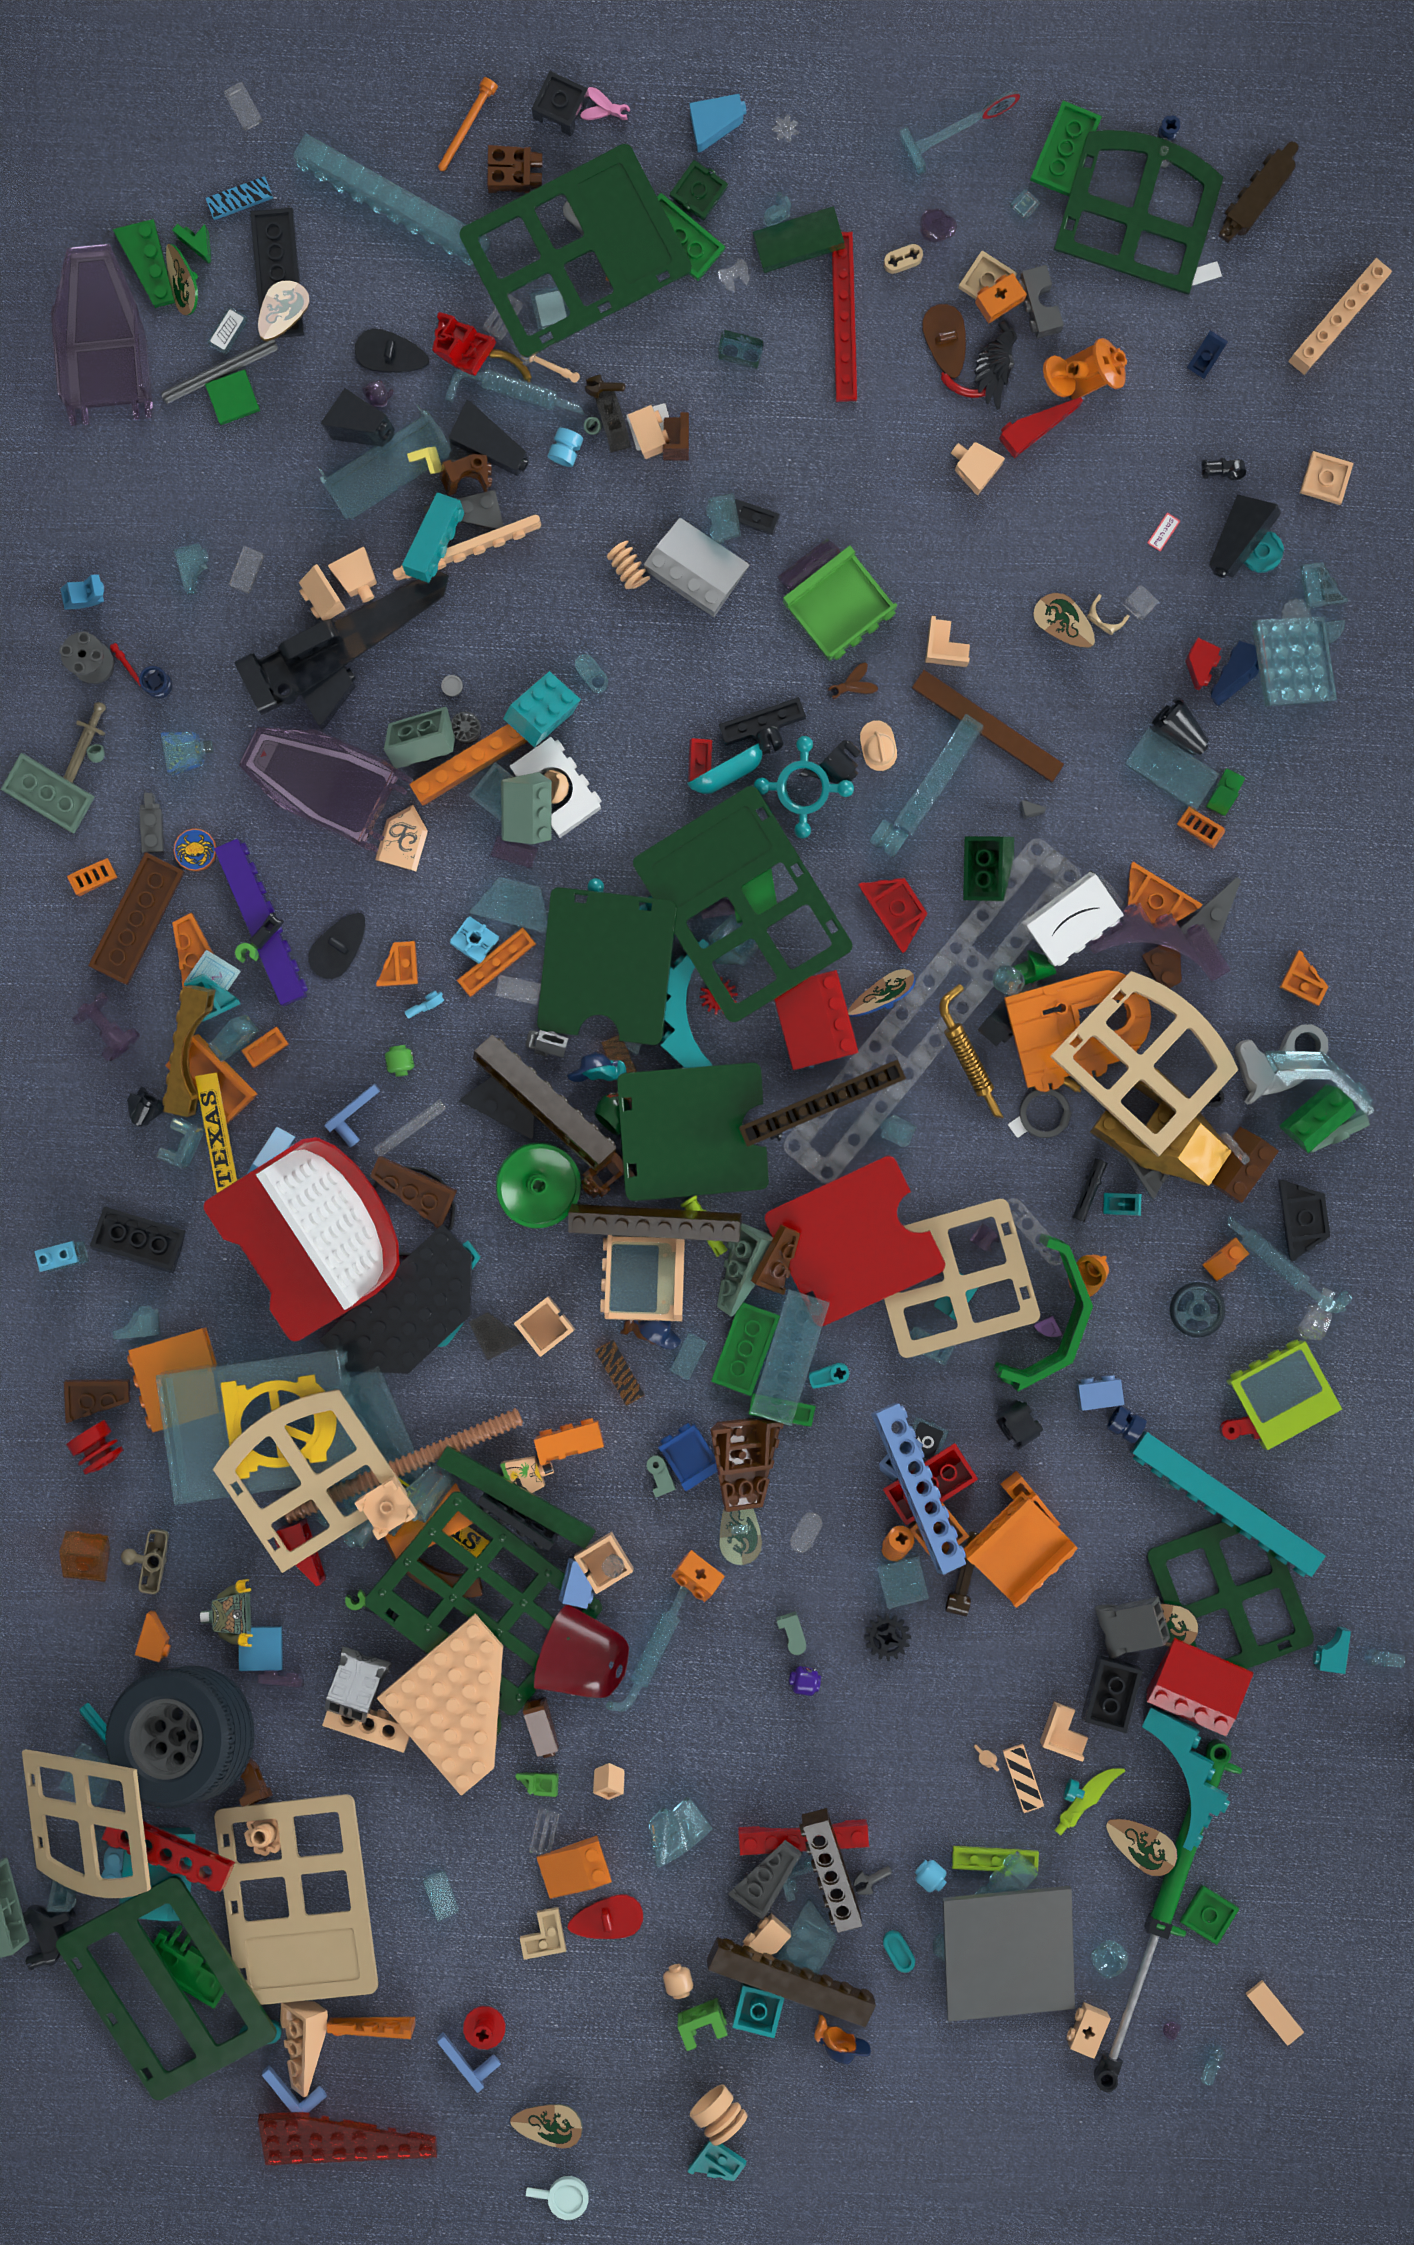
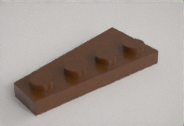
[370,1156,457,1228]

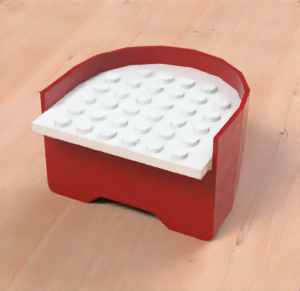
[204,1137,400,1341]

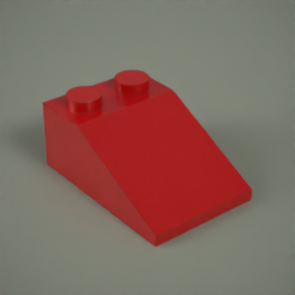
[274,1518,327,1586]

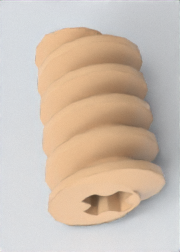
[607,541,650,589]

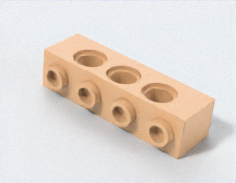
[322,1709,410,1753]

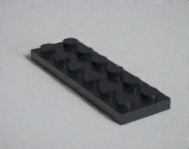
[250,208,305,338]

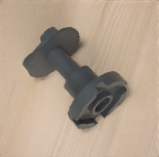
[60,631,115,684]

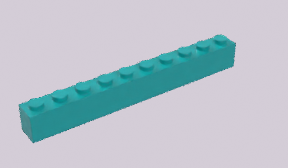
[1130,1431,1326,1577]

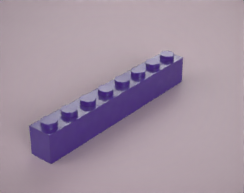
[214,838,308,1006]

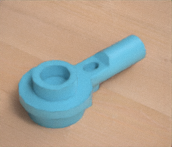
[405,990,444,1019]

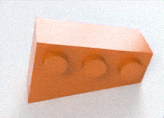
[534,1418,605,1465]

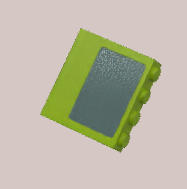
[1226,1339,1342,1450]

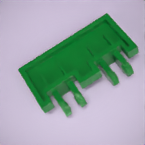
[153,1925,231,2009]

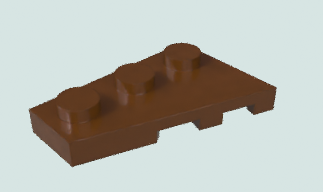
[751,1225,800,1295]
[64,1379,131,1423]

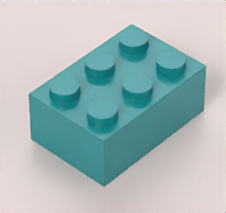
[503,671,581,747]

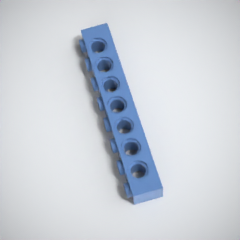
[871,1403,966,1575]

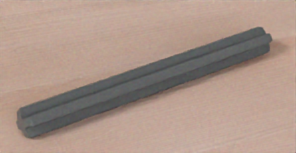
[161,339,278,404]

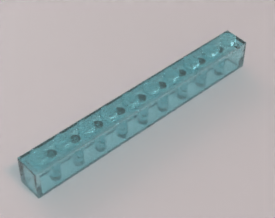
[293,133,491,265]

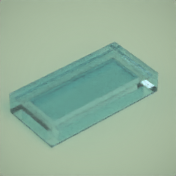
[670,1333,708,1380]

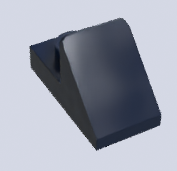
[1187,330,1228,379]

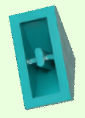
[1103,1193,1142,1216]

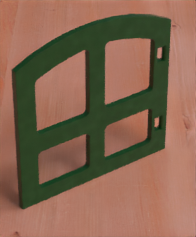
[1053,130,1224,295]

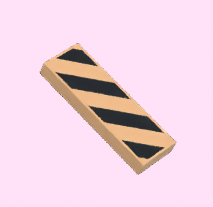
[1002,1744,1044,1813]

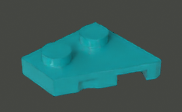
[184,974,241,1022]
[687,2140,747,2181]

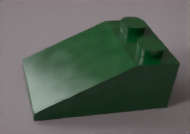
[963,836,1014,901]

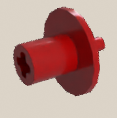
[463,2006,506,2050]

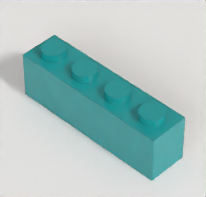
[402,492,464,583]

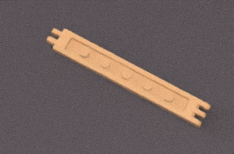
[393,515,541,580]

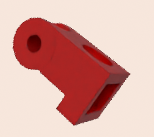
[1219,1416,1260,1440]

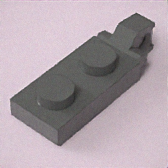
[139,793,164,853]

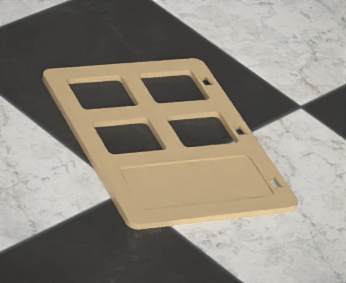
[214,1794,378,2005]

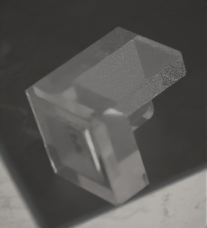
[1123,585,1159,621]

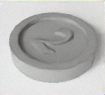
[441,675,463,697]

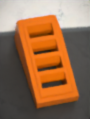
[1177,806,1225,849]
[67,858,118,896]

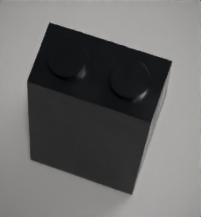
[321,388,395,447]

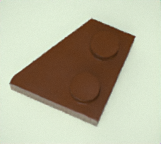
[1141,935,1182,989]

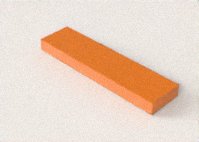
[457,927,536,997]

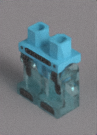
[34,1241,89,1272]

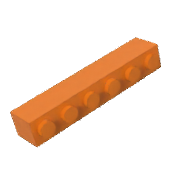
[409,724,528,806]

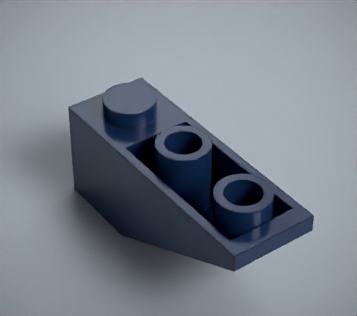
[1211,640,1267,706]

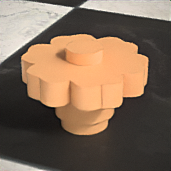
[244,1819,281,1856]

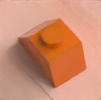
[135,1610,171,1662]

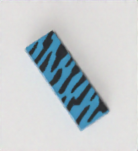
[206,176,273,220]

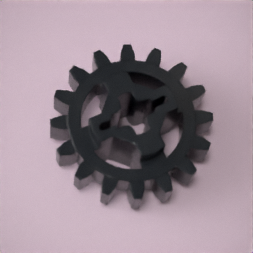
[864,1613,911,1661]

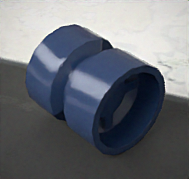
[139,666,173,699]
[1107,1406,1147,1444]

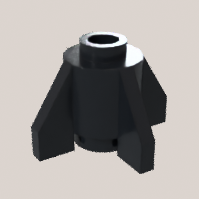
[127,1087,164,1127]

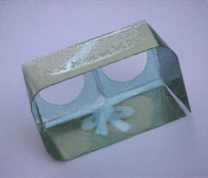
[718,330,764,369]

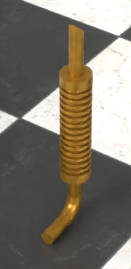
[939,984,1004,1118]

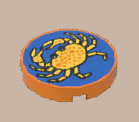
[174,829,217,872]

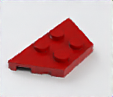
[858,878,928,954]

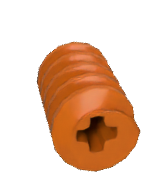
[881,1526,914,1561]

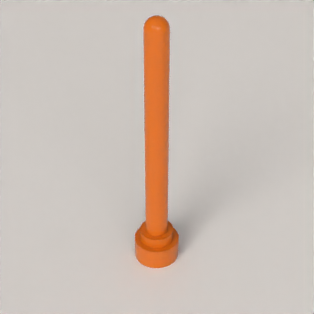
[438,77,498,171]

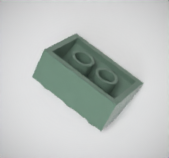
[384,707,455,769]
[501,772,552,844]

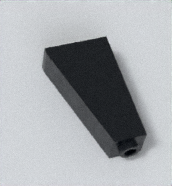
[448,400,529,476]
[1209,494,1281,578]

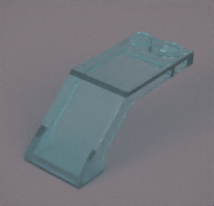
[1264,1051,1375,1116]

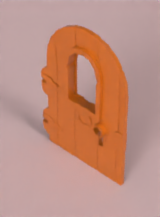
[1004,970,1151,1092]

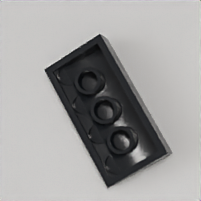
[90,1206,186,1274]

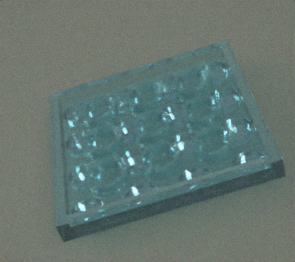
[1252,617,1337,707]

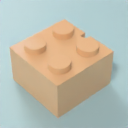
[514,1296,575,1357]
[574,1532,634,1594]

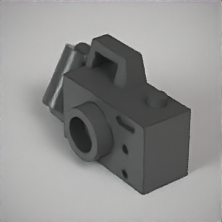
[525,1030,569,1058]

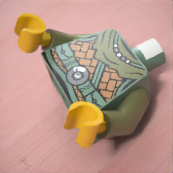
[200,1579,253,1647]

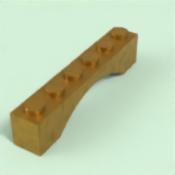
[163,985,216,1117]

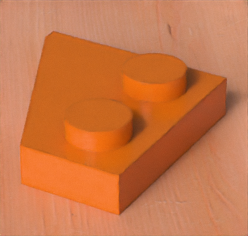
[376,941,418,987]
[1280,950,1328,1006]

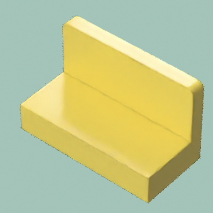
[407,447,442,474]

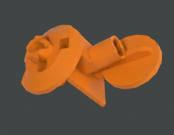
[1043,338,1127,400]

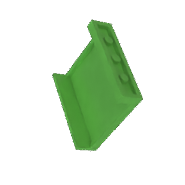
[783,546,897,661]

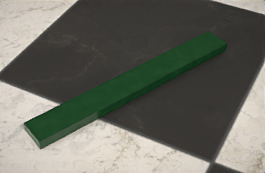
[436,1445,596,1549]

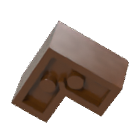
[663,412,689,461]

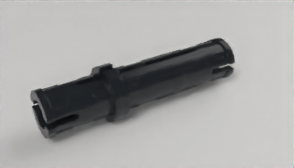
[1072,1158,1108,1222]

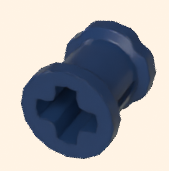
[1158,115,1180,142]

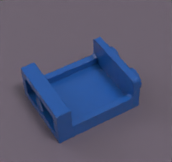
[658,1423,717,1491]

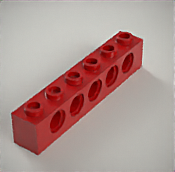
[102,1810,235,1892]

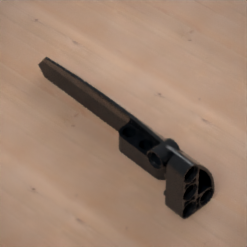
[234,570,449,715]

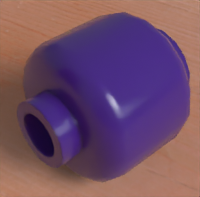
[789,1666,821,1696]

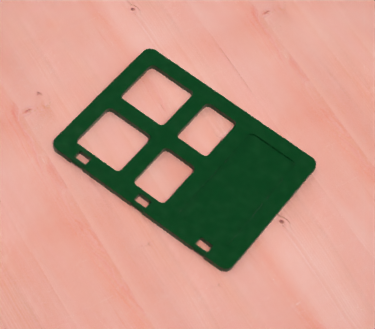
[459,144,692,358]
[633,786,853,1023]

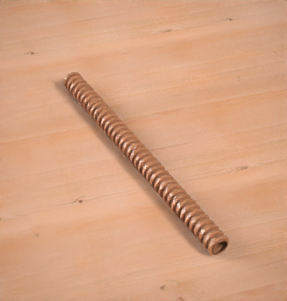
[284,1408,523,1524]

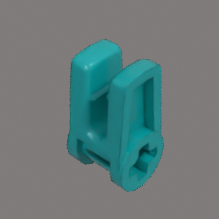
[809,1363,849,1389]

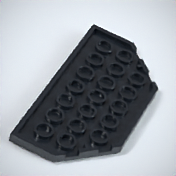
[320,1224,473,1374]

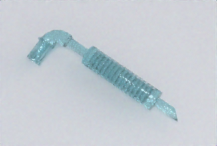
[1227,1216,1352,1314]

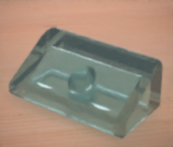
[423,1870,459,1922]

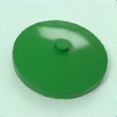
[495,1143,581,1228]

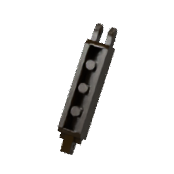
[1218,141,1299,243]

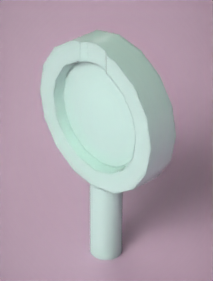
[526,2176,589,2220]

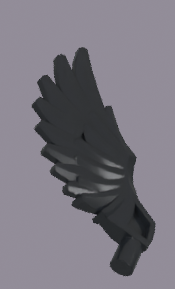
[974,320,1017,410]

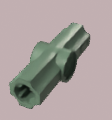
[1311,1109,1370,1153]

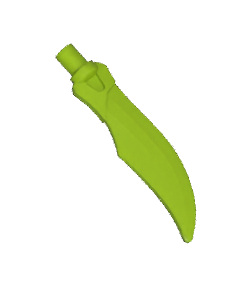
[1055,1768,1125,1835]

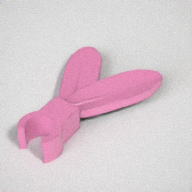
[580,87,630,120]

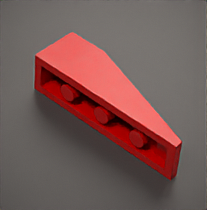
[999,397,1083,459]

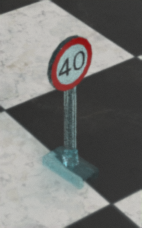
[899,90,1020,175]

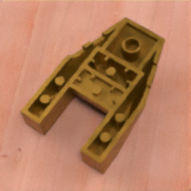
[1090,1067,1232,1186]

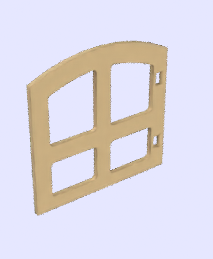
[1050,971,1238,1157]
[213,1389,408,1573]
[22,1749,151,1898]

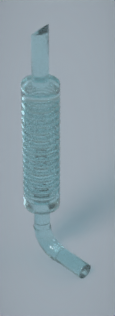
[445,369,585,415]
[606,1586,688,1712]

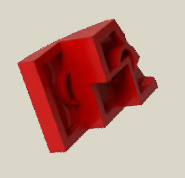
[432,312,497,376]

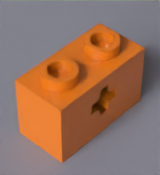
[975,273,1027,324]
[671,1550,725,1602]

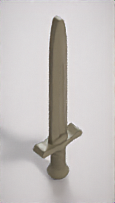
[64,702,106,783]

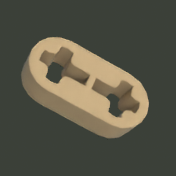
[884,244,923,274]

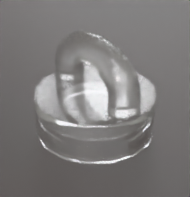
[602,1554,625,1578]

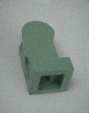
[647,1455,676,1498]
[776,1611,806,1655]

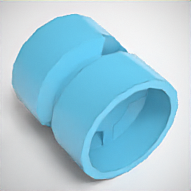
[547,427,583,467]

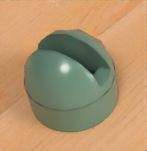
[584,417,602,435]
[86,744,105,763]

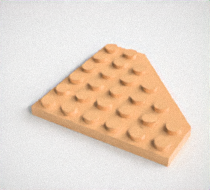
[377,1614,503,1796]

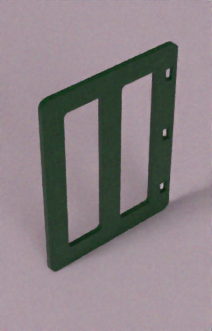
[56,1876,277,2100]

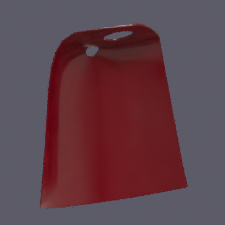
[534,1604,629,1698]

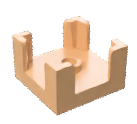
[355,1476,418,1540]

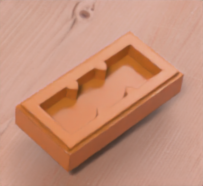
[241,1027,289,1068]

